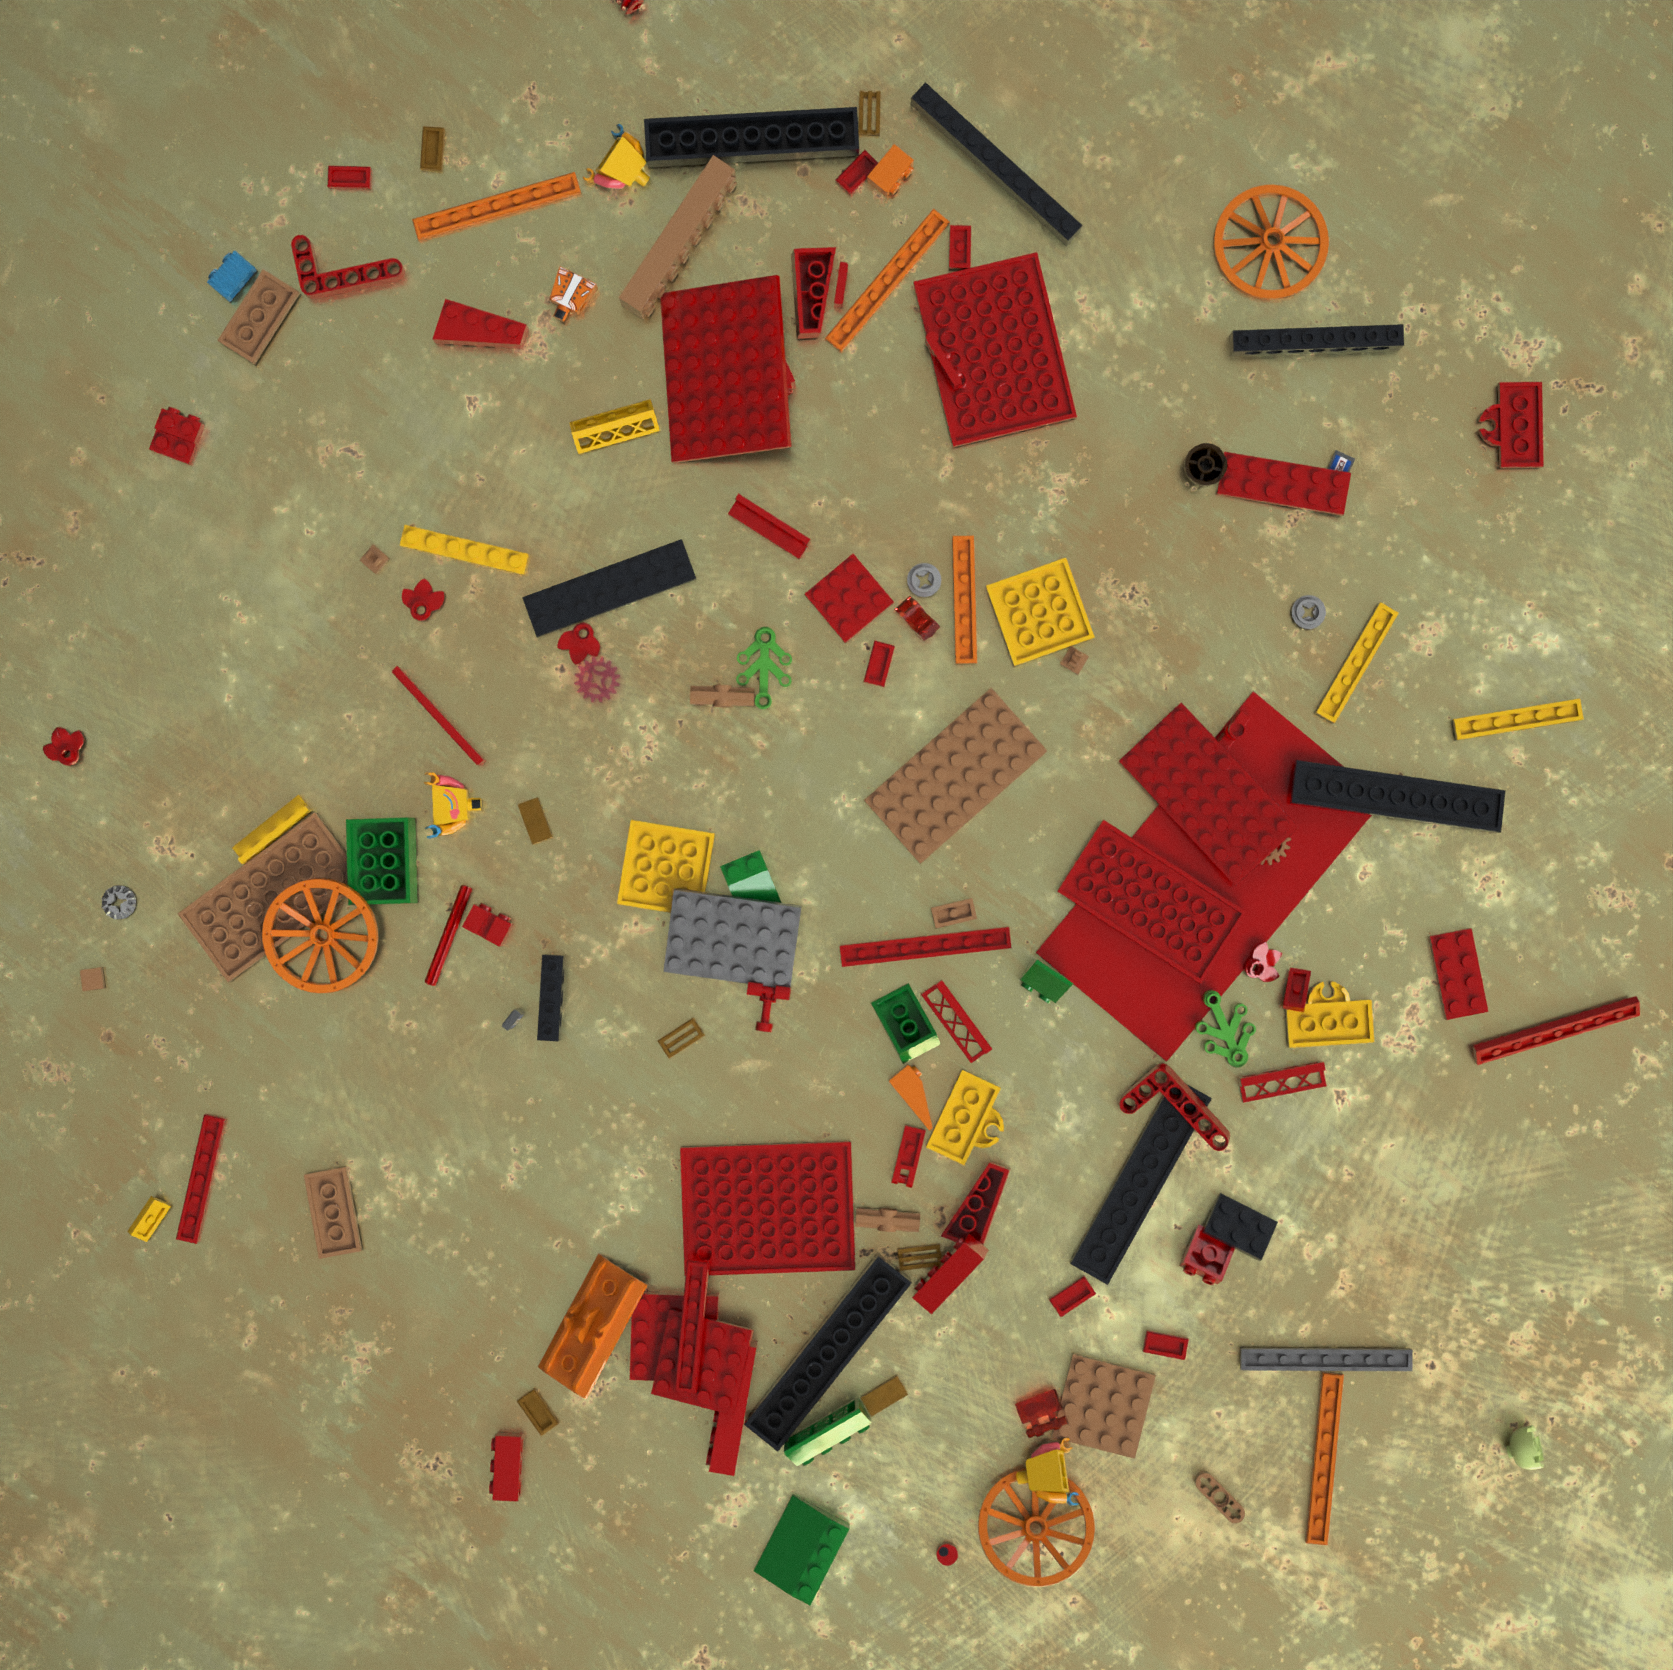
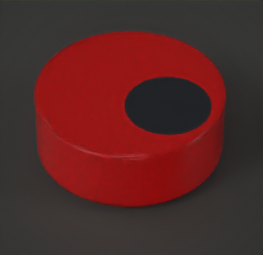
[936,1543,958,1566]

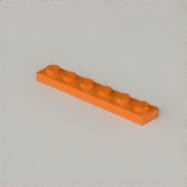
[952,535,977,664]

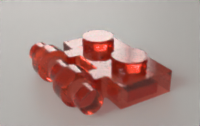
[1015,1389,1068,1438]

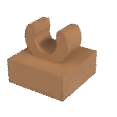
[359,545,390,575]
[1059,646,1089,675]

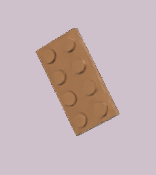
[217,269,300,365]
[304,1166,362,1259]

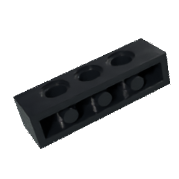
[537,954,566,1042]

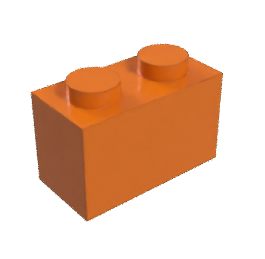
[867,144,914,198]

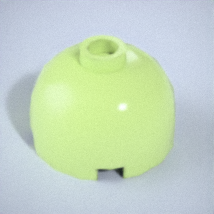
[1506,1425,1544,1470]

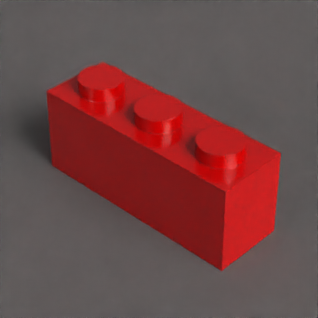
[489,1432,523,1502]

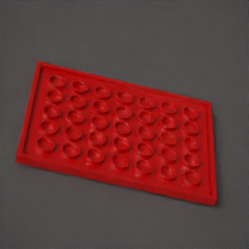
[913,252,1077,447]
[660,275,791,463]
[680,1141,855,1276]

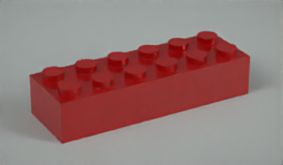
[706,1340,758,1476]

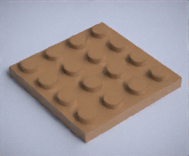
[1051,1353,1156,1459]

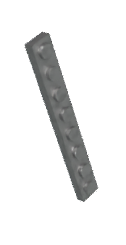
[1240,1348,1413,1371]

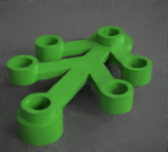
[736,627,792,710]
[1195,990,1256,1067]

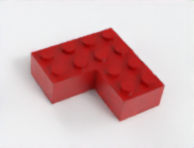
[629,1291,719,1381]

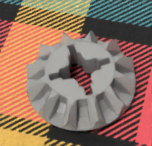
[907,563,941,597]
[1292,595,1326,629]
[101,885,136,919]

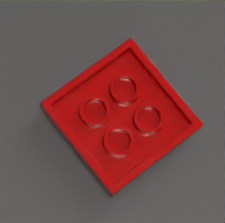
[804,554,894,643]

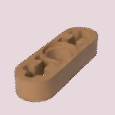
[1194,1471,1245,1523]

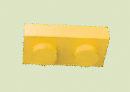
[127,1196,171,1242]

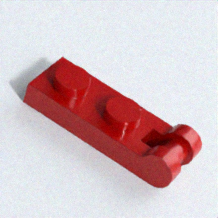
[925,331,963,390]
[891,1125,926,1188]

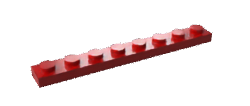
[840,927,1012,967]
[1473,996,1640,1065]

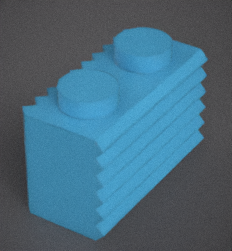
[207,251,257,302]

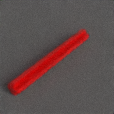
[425,885,472,986]

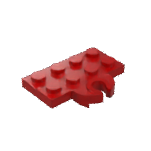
[1478,382,1544,468]

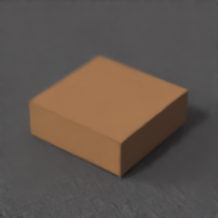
[80,967,105,991]

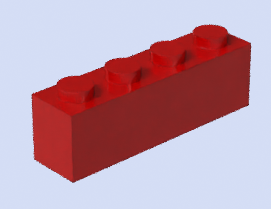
[912,1233,989,1315]

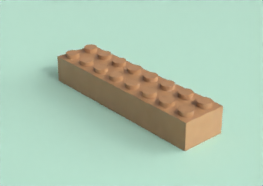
[619,155,737,320]

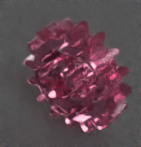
[574,657,621,703]

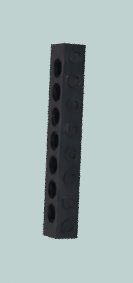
[1229,324,1404,356]

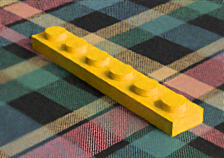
[400,525,529,575]
[1315,602,1399,723]
[1452,699,1584,740]

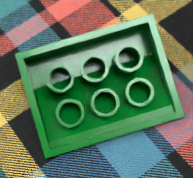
[346,817,418,905]
[784,1397,872,1466]
[754,1494,850,1606]

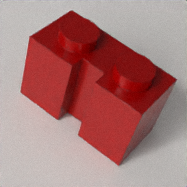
[462,903,514,947]

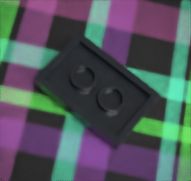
[1202,1193,1278,1261]

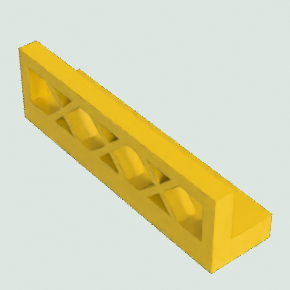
[569,399,660,454]
[232,795,313,864]

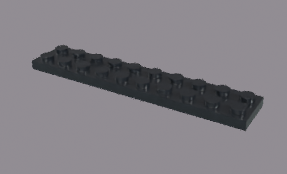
[1290,760,1506,833]
[1070,1085,1212,1285]

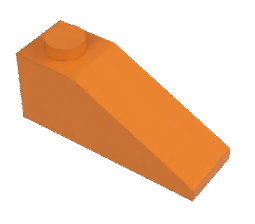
[888,1064,933,1131]

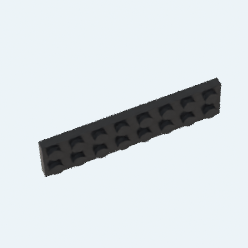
[522,539,697,638]

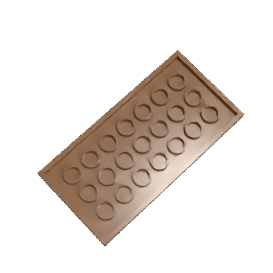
[864,688,1047,864]
[178,812,348,982]

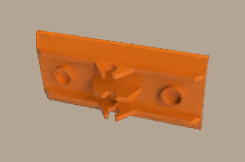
[538,1254,648,1399]

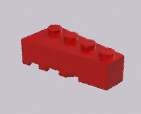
[791,247,836,339]
[432,299,529,349]
[941,1161,1011,1245]

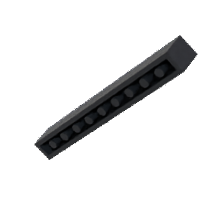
[910,82,1083,247]

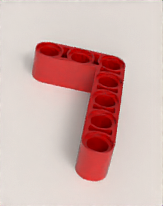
[291,235,405,299]
[1119,1063,1231,1151]

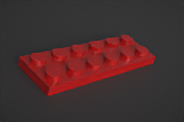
[1217,452,1351,516]

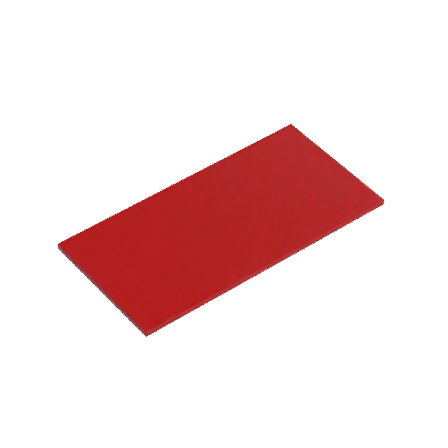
[1035,691,1372,1062]

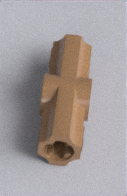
[690,685,755,707]
[855,1208,920,1232]

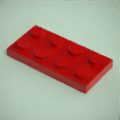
[1428,928,1489,1020]

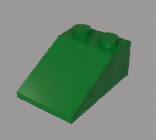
[720,850,782,903]
[1019,958,1073,1004]
[871,983,940,1064]

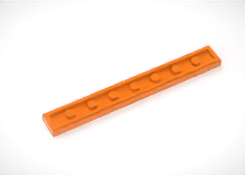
[412,172,581,241]
[825,209,950,353]
[1305,1371,1344,1545]

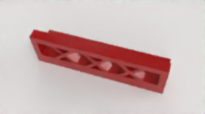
[728,493,811,560]
[921,980,992,1063]
[1237,1061,1327,1103]

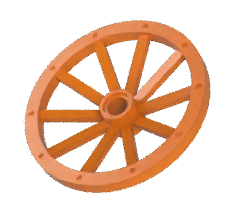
[1213,185,1329,300]
[262,878,378,993]
[978,1469,1095,1587]

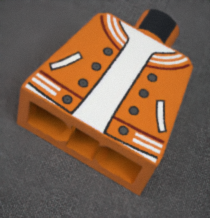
[550,266,598,322]

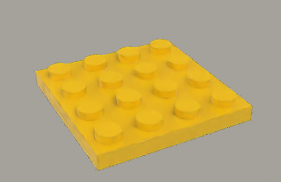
[986,558,1095,666]
[617,820,715,913]

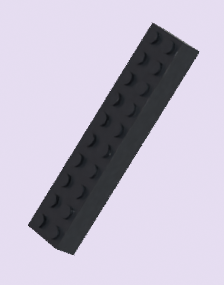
[644,107,859,168]
[744,1253,912,1452]

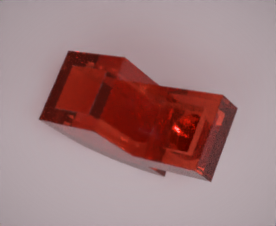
[894,596,940,641]

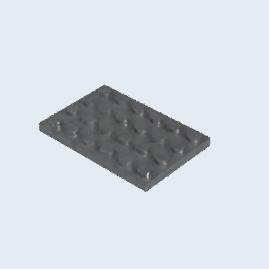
[663,888,802,987]

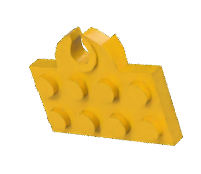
[1285,981,1374,1048]
[926,1070,1004,1165]

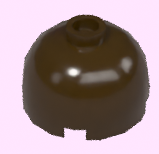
[1184,443,1227,487]

